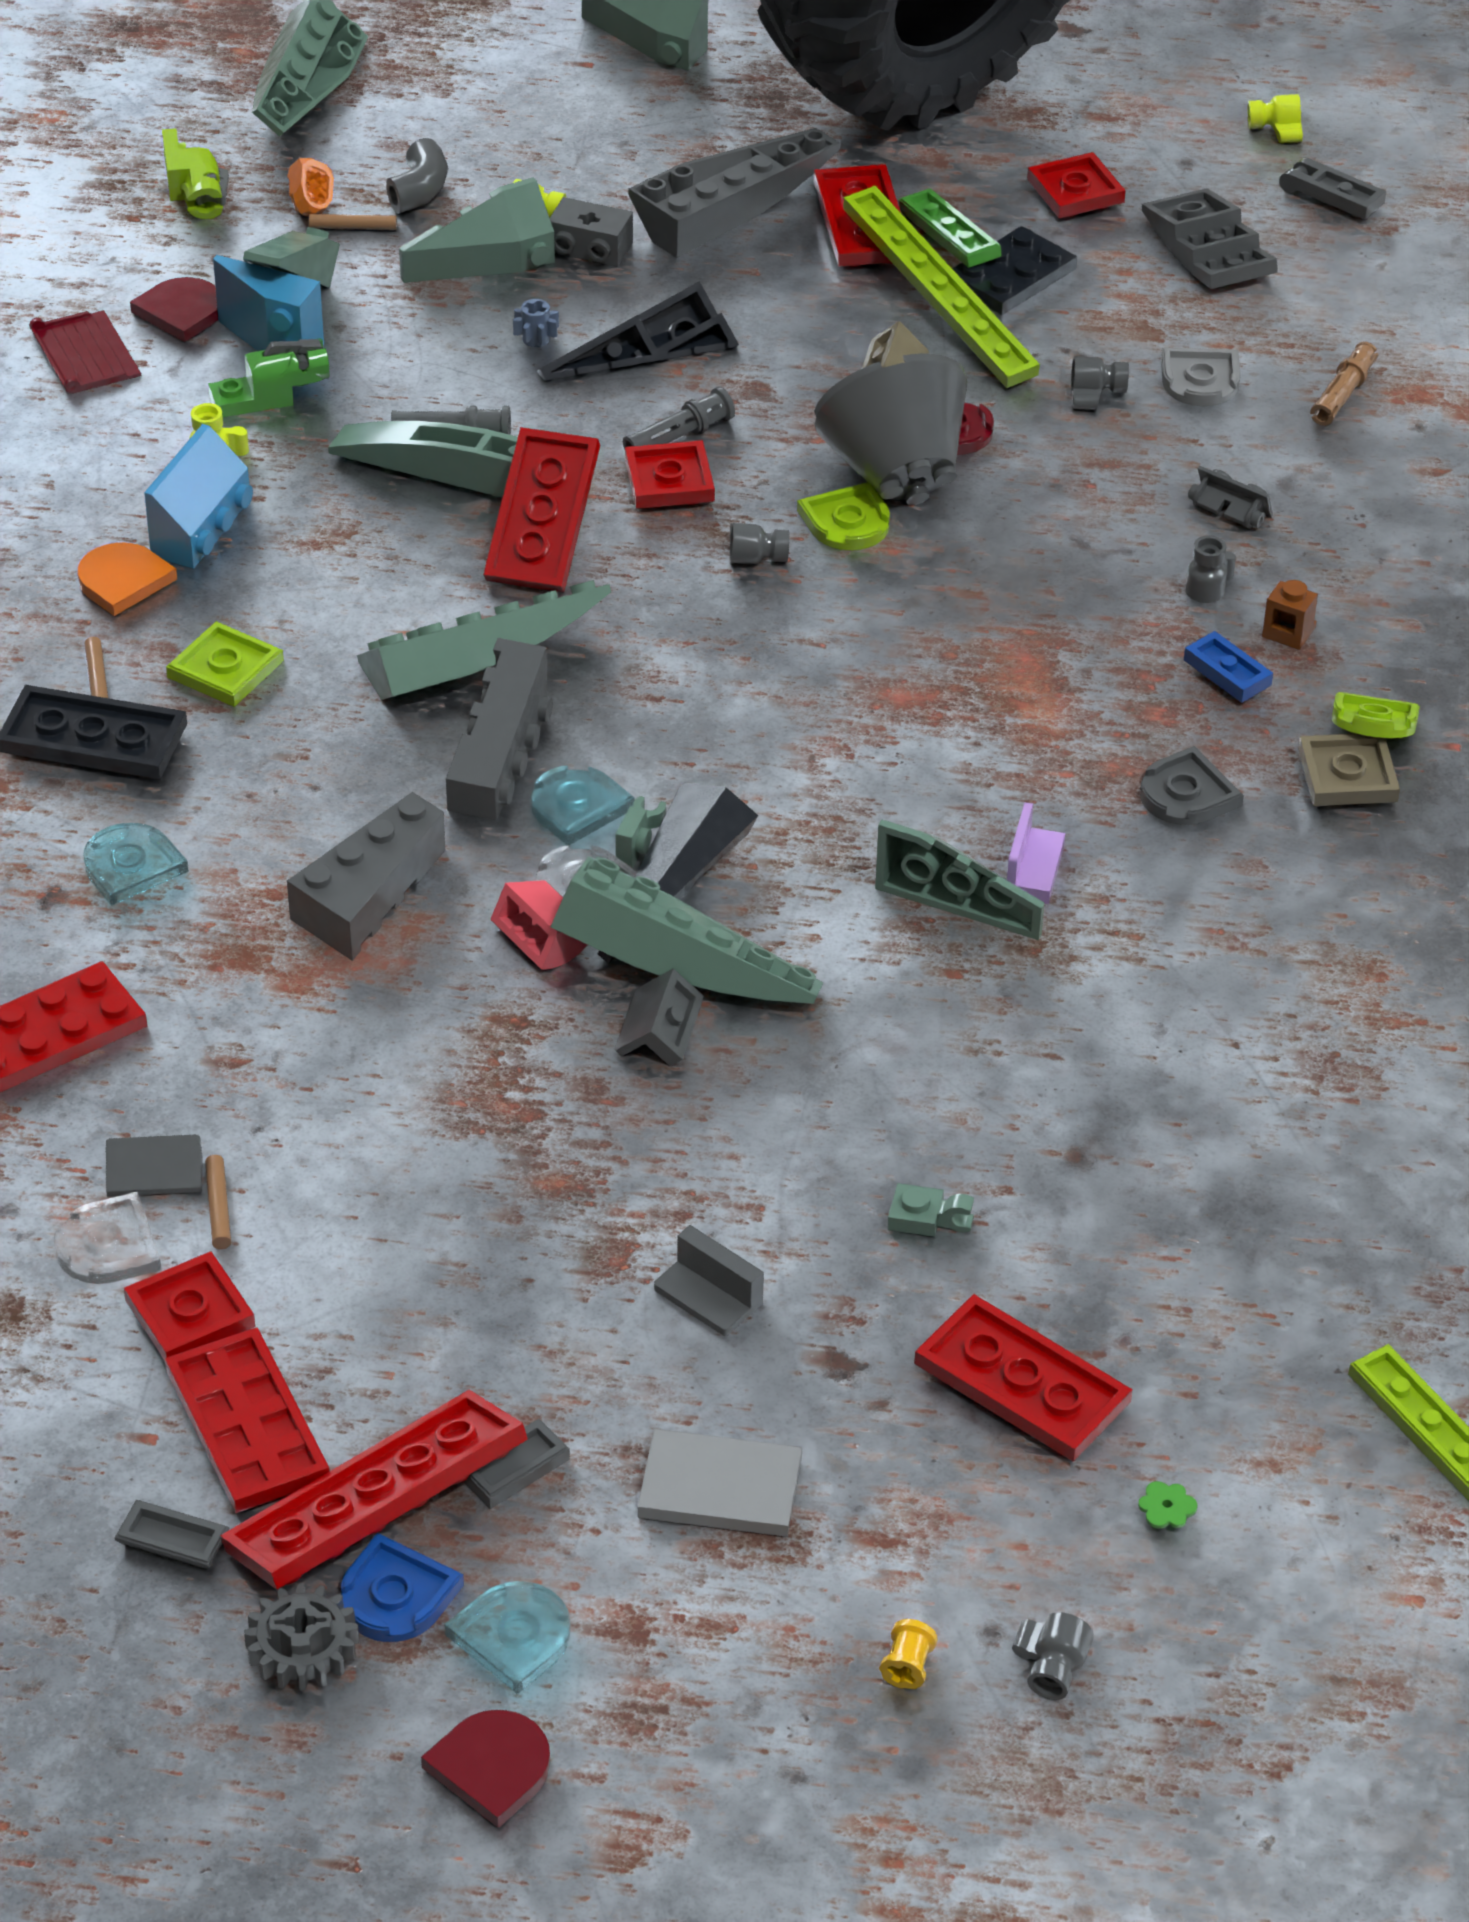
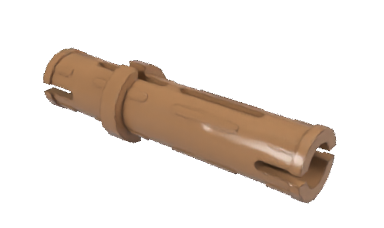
[1310,341,1378,426]

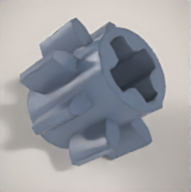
[513,299,559,347]

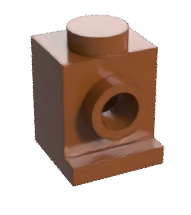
[1262,580,1318,650]

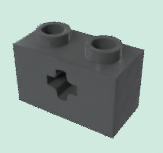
[550,197,633,267]

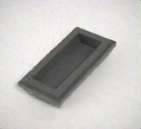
[115,1499,230,1570]

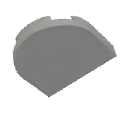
[1161,347,1240,406]

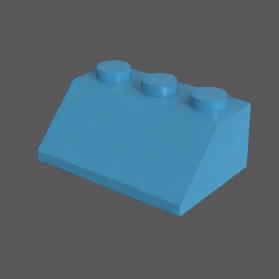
[144,424,253,569]

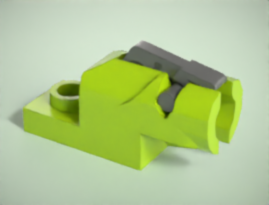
[162,128,229,220]

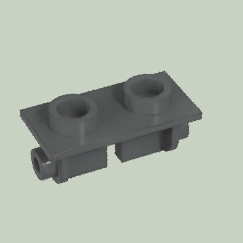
[1188,465,1273,529]

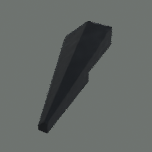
[537,281,739,381]
[597,783,759,963]

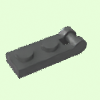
[1279,157,1386,219]

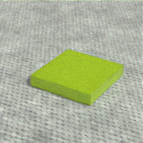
[166,621,284,707]

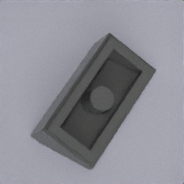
[105,1134,203,1197]

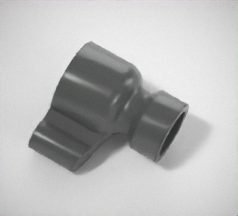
[1071,356,1129,410]
[730,523,790,565]
[1185,535,1236,603]
[1012,1612,1094,1700]

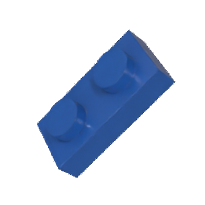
[1184,631,1273,703]

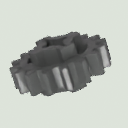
[244,1583,359,1691]

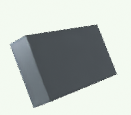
[463,1419,570,1509]

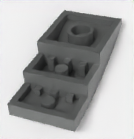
[1142,188,1278,289]

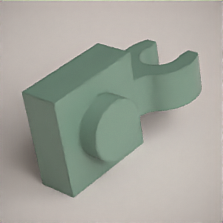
[615,796,666,870]
[888,1183,974,1237]

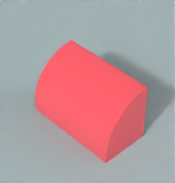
[490,880,587,970]

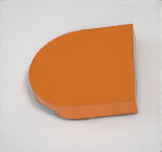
[78,542,177,616]

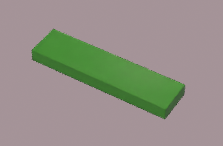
[899,188,1001,268]

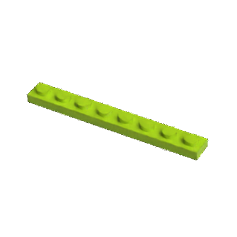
[843,186,1040,388]

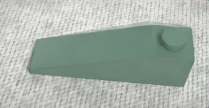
[581,0,708,70]
[399,177,555,283]
[243,227,340,288]
[875,819,1045,940]

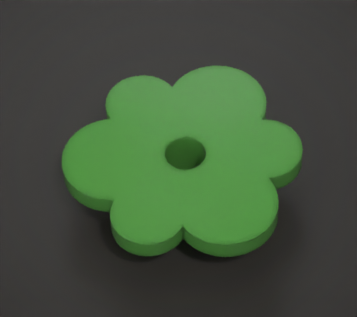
[1138,1481,1198,1529]

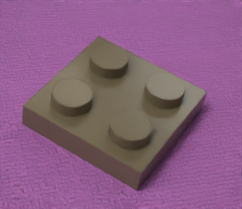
[1298,734,1400,806]

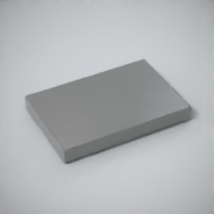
[638,1428,802,1537]

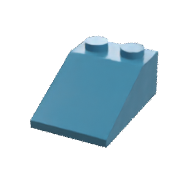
[213,255,324,351]

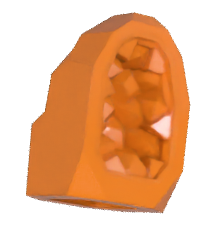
[287,158,334,217]

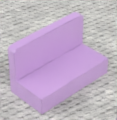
[1007,802,1066,904]

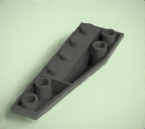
[628,128,841,258]

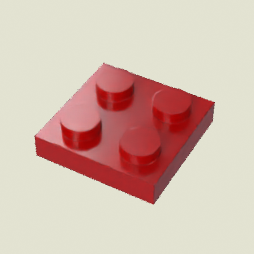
[1027,152,1126,218]
[625,440,715,509]
[124,1251,256,1361]

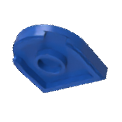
[341,1533,464,1642]

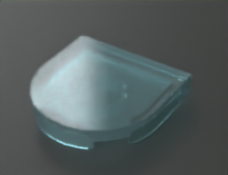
[531,766,635,846]
[83,823,189,906]
[445,1581,570,1695]

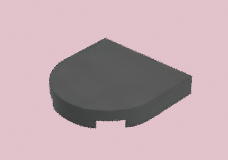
[1140,746,1244,825]

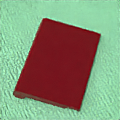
[29,310,142,394]

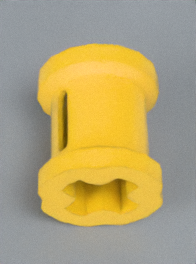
[879,1619,938,1689]

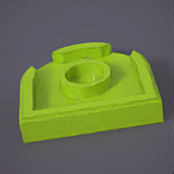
[797,482,890,550]
[1331,692,1420,738]

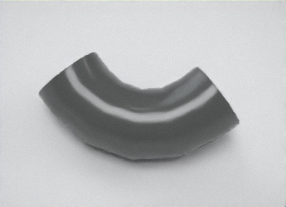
[386,138,448,213]

